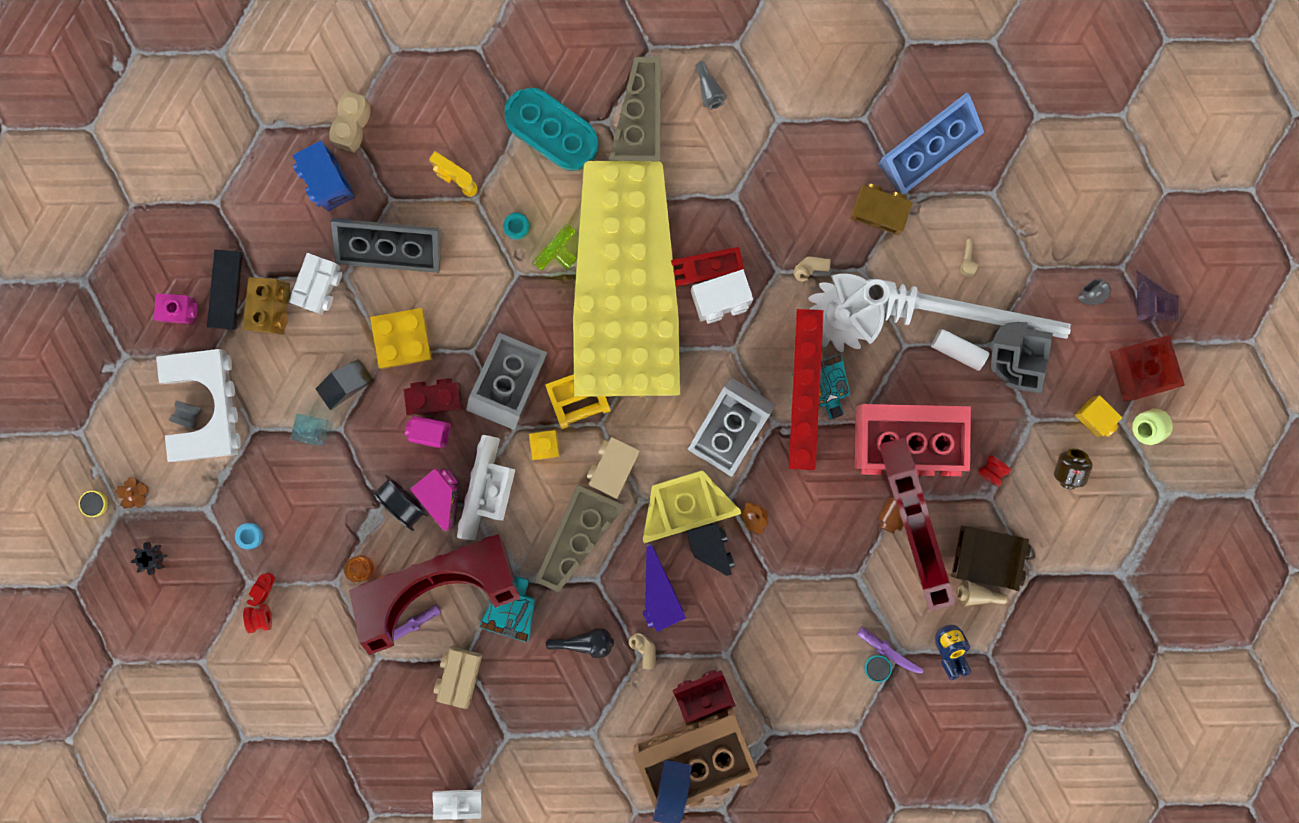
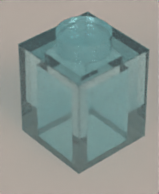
[290,414,329,446]

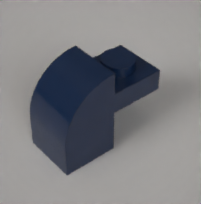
[653,760,692,823]

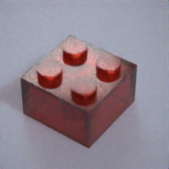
[1109,335,1185,402]

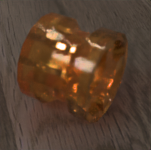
[344,555,374,583]

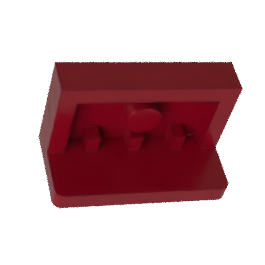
[672,670,736,726]

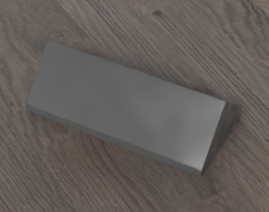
[331,218,443,273]

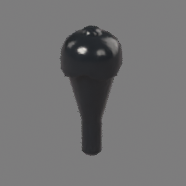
[546,628,614,658]

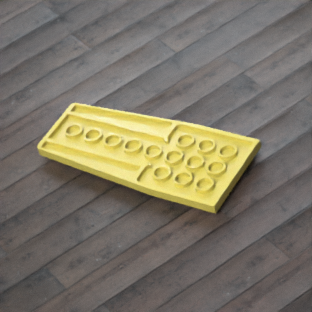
[573,161,680,397]

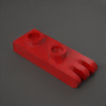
[671,247,744,287]

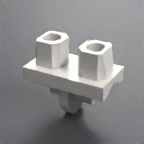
[433,790,482,820]

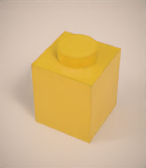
[1074,395,1122,437]
[529,430,561,460]

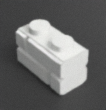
[289,253,342,315]

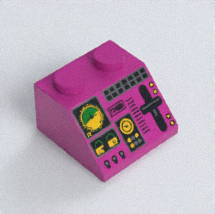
[410,469,459,531]

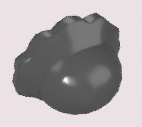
[1078,279,1111,306]

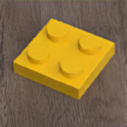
[370,308,432,369]

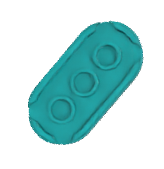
[504,88,599,171]

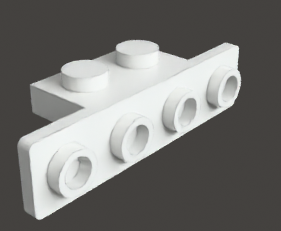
[457,435,516,540]

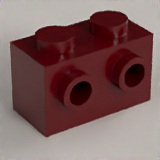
[403,378,463,416]

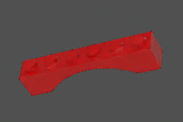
[789,309,824,470]

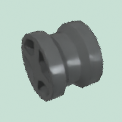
[169,400,202,429]

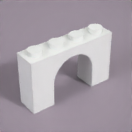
[156,349,241,462]

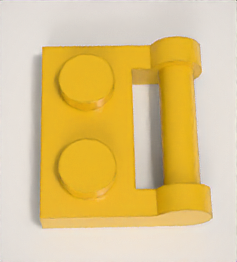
[429,151,478,197]
[545,374,611,429]

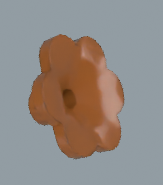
[741,502,768,534]

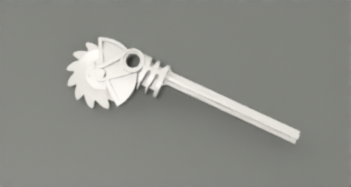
[808,274,1071,352]

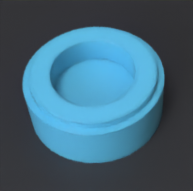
[235,523,263,549]

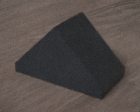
[315,359,374,410]

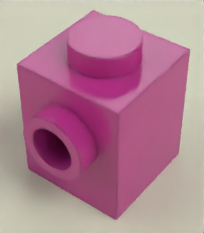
[154,293,198,324]

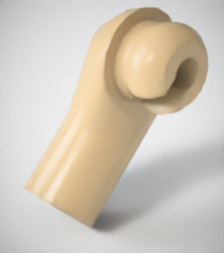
[794,257,831,282]
[629,633,656,669]

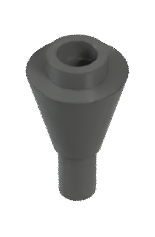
[695,61,727,109]

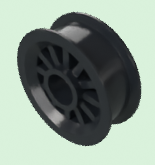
[371,475,429,531]

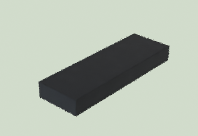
[207,249,243,330]

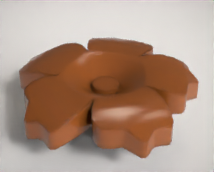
[115,477,149,509]

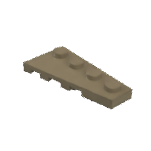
[608,57,661,162]
[534,484,626,592]

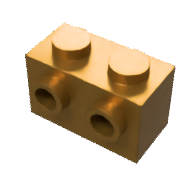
[243,277,291,335]

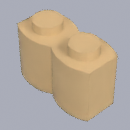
[329,91,371,153]

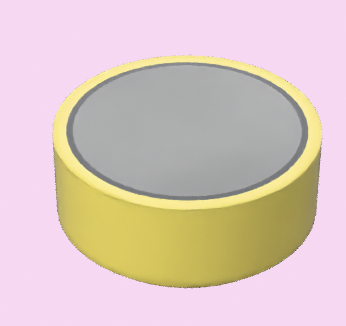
[79,491,108,517]

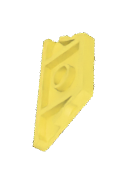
[643,470,741,543]

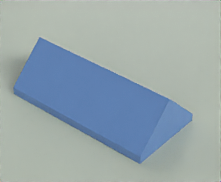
[878,93,984,194]

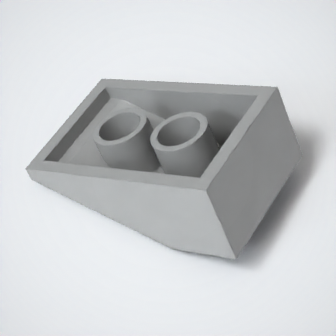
[466,333,547,430]
[687,377,776,477]

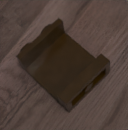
[951,525,1031,591]

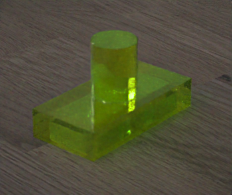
[531,224,577,271]

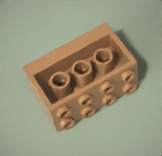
[633,708,759,809]

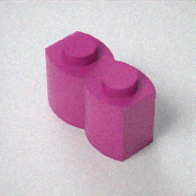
[405,416,451,449]

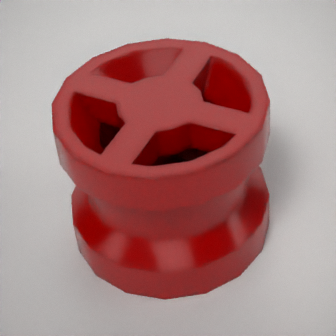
[977,455,1012,487]
[243,604,272,634]

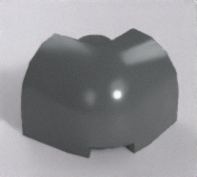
[991,322,1053,394]

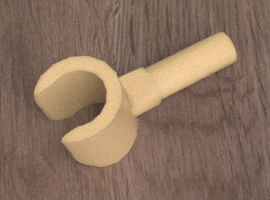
[959,239,978,277]

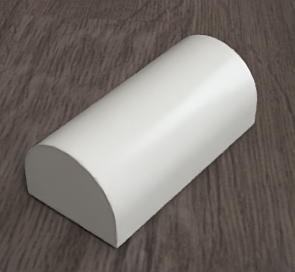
[931,329,990,371]

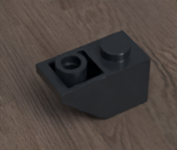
[687,522,735,576]

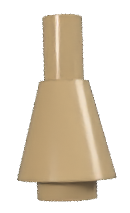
[957,580,1007,606]

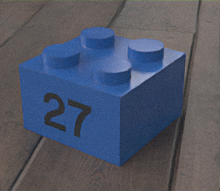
[293,140,355,211]

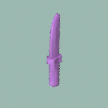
[394,604,442,640]
[857,626,924,673]

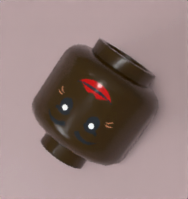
[1054,448,1093,489]

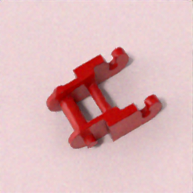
[247,573,275,607]

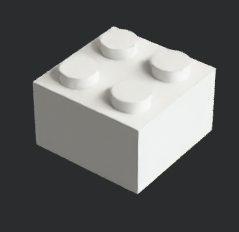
[691,270,753,324]

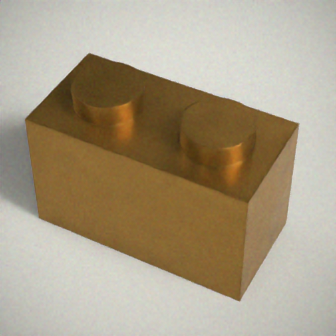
[849,184,913,236]

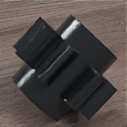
[131,542,168,575]

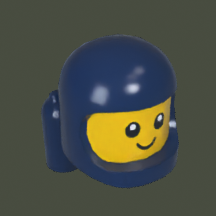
[935,624,972,680]

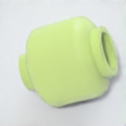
[1132,408,1173,445]

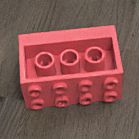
[854,404,971,477]

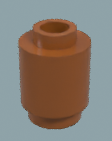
[877,495,904,534]

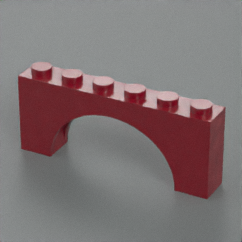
[879,437,956,611]
[349,534,520,655]

